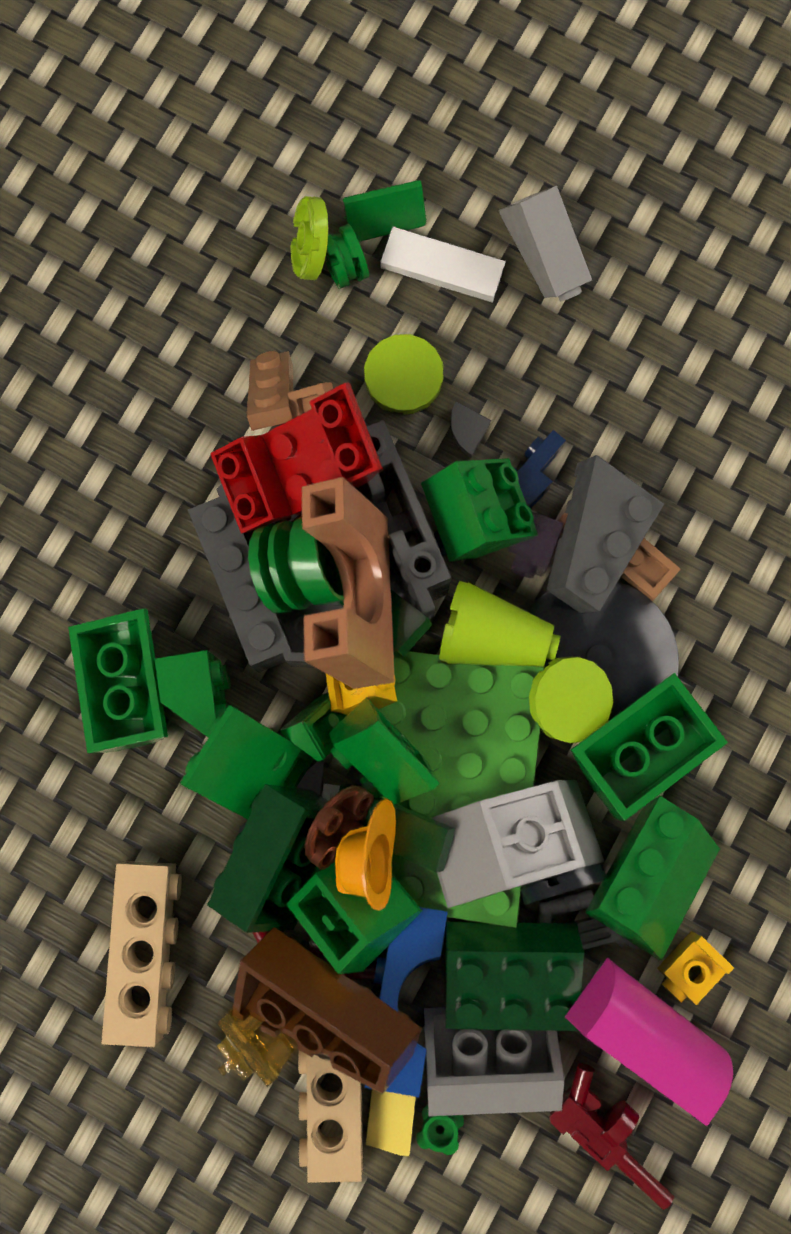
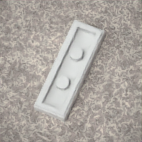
[381,227,506,303]

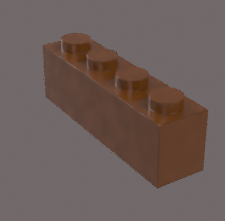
[232,927,422,1094]

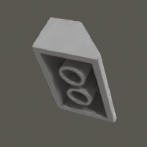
[424,1007,564,1116]

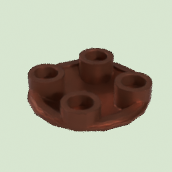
[305,785,374,869]

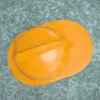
[335,798,396,911]

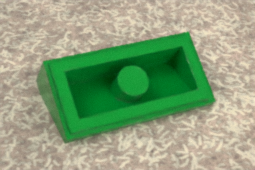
[343,180,426,242]
[280,692,347,762]

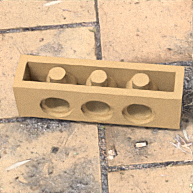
[102,861,182,1047]
[298,1051,363,1183]

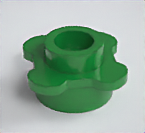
[416,1105,464,1155]

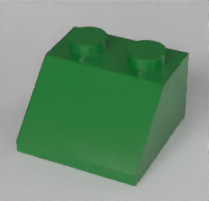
[329,697,440,805]

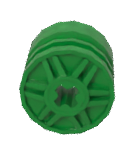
[248,516,344,614]

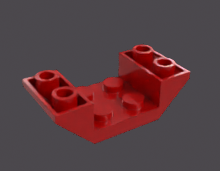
[210,383,383,534]

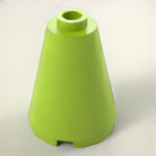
[439,581,561,667]

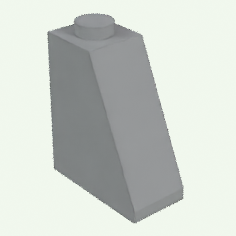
[499,186,592,302]

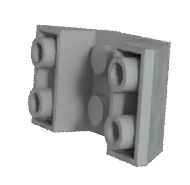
[432,780,604,908]

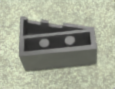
[547,455,664,613]

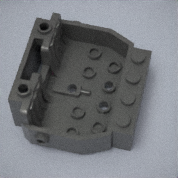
[188,420,451,673]

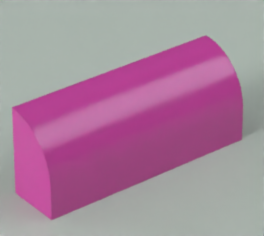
[565,958,733,1126]

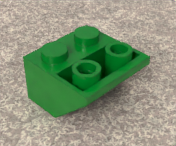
[421,458,538,562]
[155,650,233,738]
[286,862,422,974]

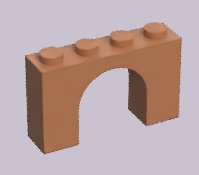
[302,477,395,689]

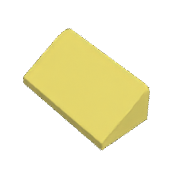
[366,1089,416,1156]

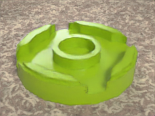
[291,196,328,280]
[364,334,444,414]
[529,656,613,743]

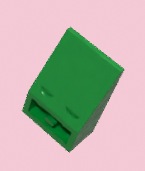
[180,705,314,819]

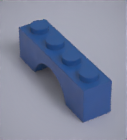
[365,907,447,1097]

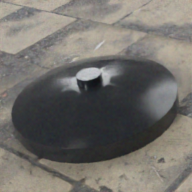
[527,581,679,723]

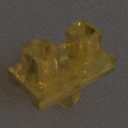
[216,1007,295,1087]

